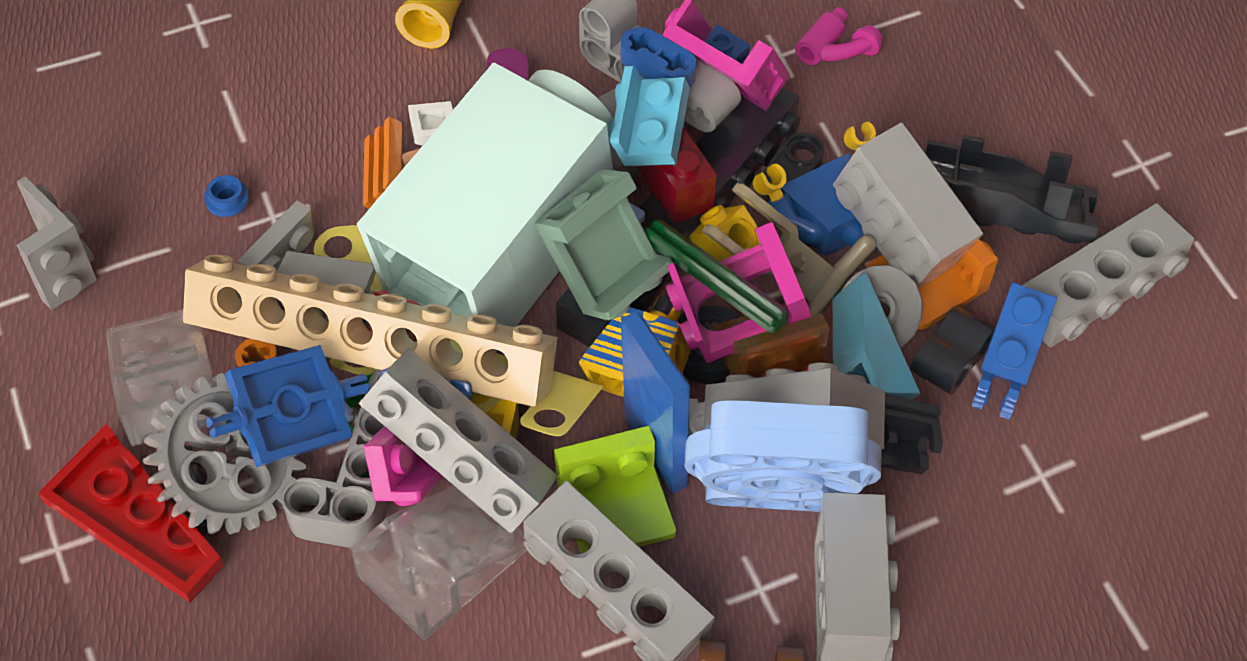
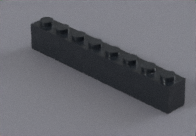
[556,88,800,348]

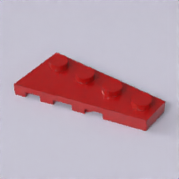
[38,423,224,603]

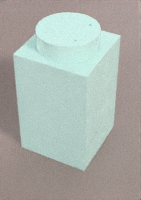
[357,62,614,352]

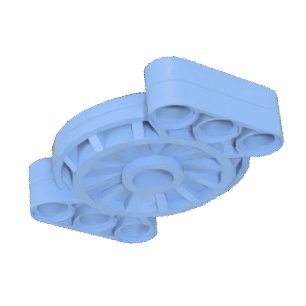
[684,400,881,512]

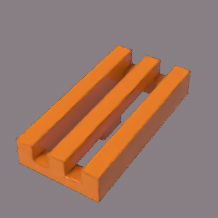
[363,116,402,209]

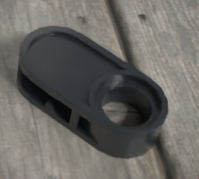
[762,132,824,202]

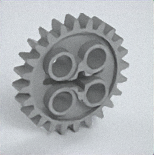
[143,373,306,535]

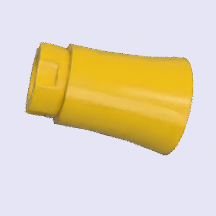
[395,0,462,49]

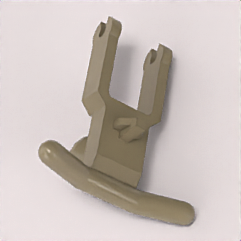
[702,182,876,349]

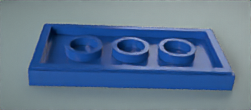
[621,311,690,494]

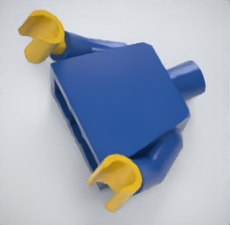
[753,122,877,256]

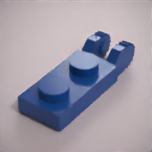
[972,282,1057,420]

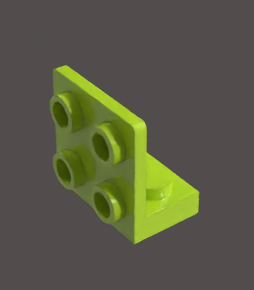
[554,426,676,554]

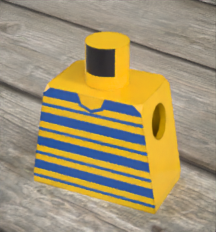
[579,296,690,397]

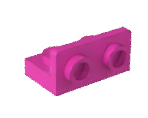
[364,426,443,506]

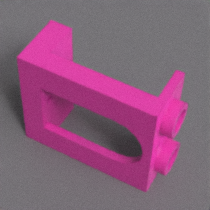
[662,0,790,111]
[666,222,813,363]

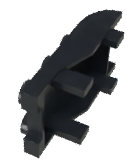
[925,134,1099,243]

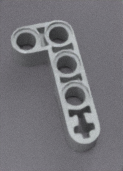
[579,0,741,132]
[281,369,389,548]

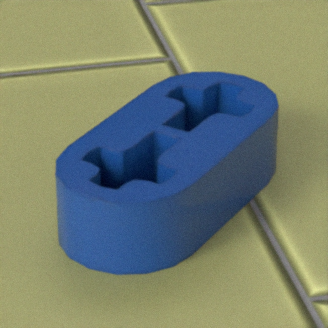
[620,27,696,87]

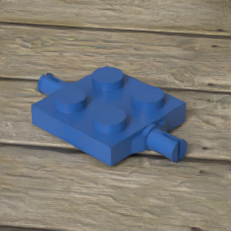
[206,345,370,468]

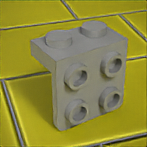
[16,176,97,311]

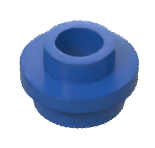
[204,175,249,217]

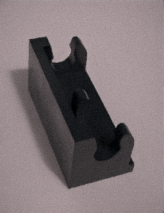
[881,395,943,475]

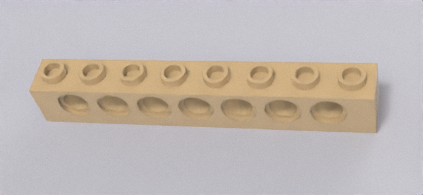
[183,254,558,407]

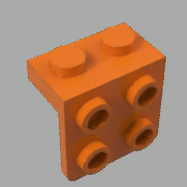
[866,239,998,330]

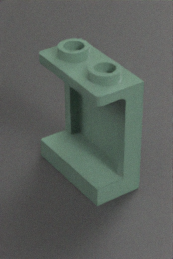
[534,169,673,320]

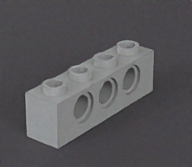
[1022,203,1195,348]
[359,348,558,534]
[523,481,715,661]

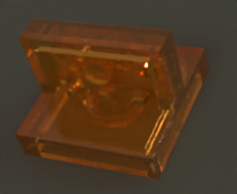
[712,303,830,378]

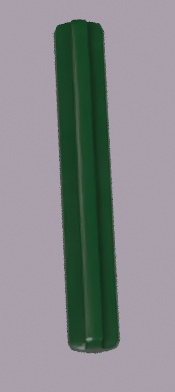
[645,220,789,334]

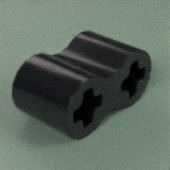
[910,305,996,395]

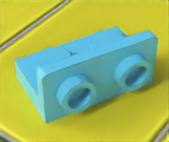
[608,66,690,166]

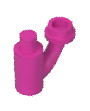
[795,7,883,65]

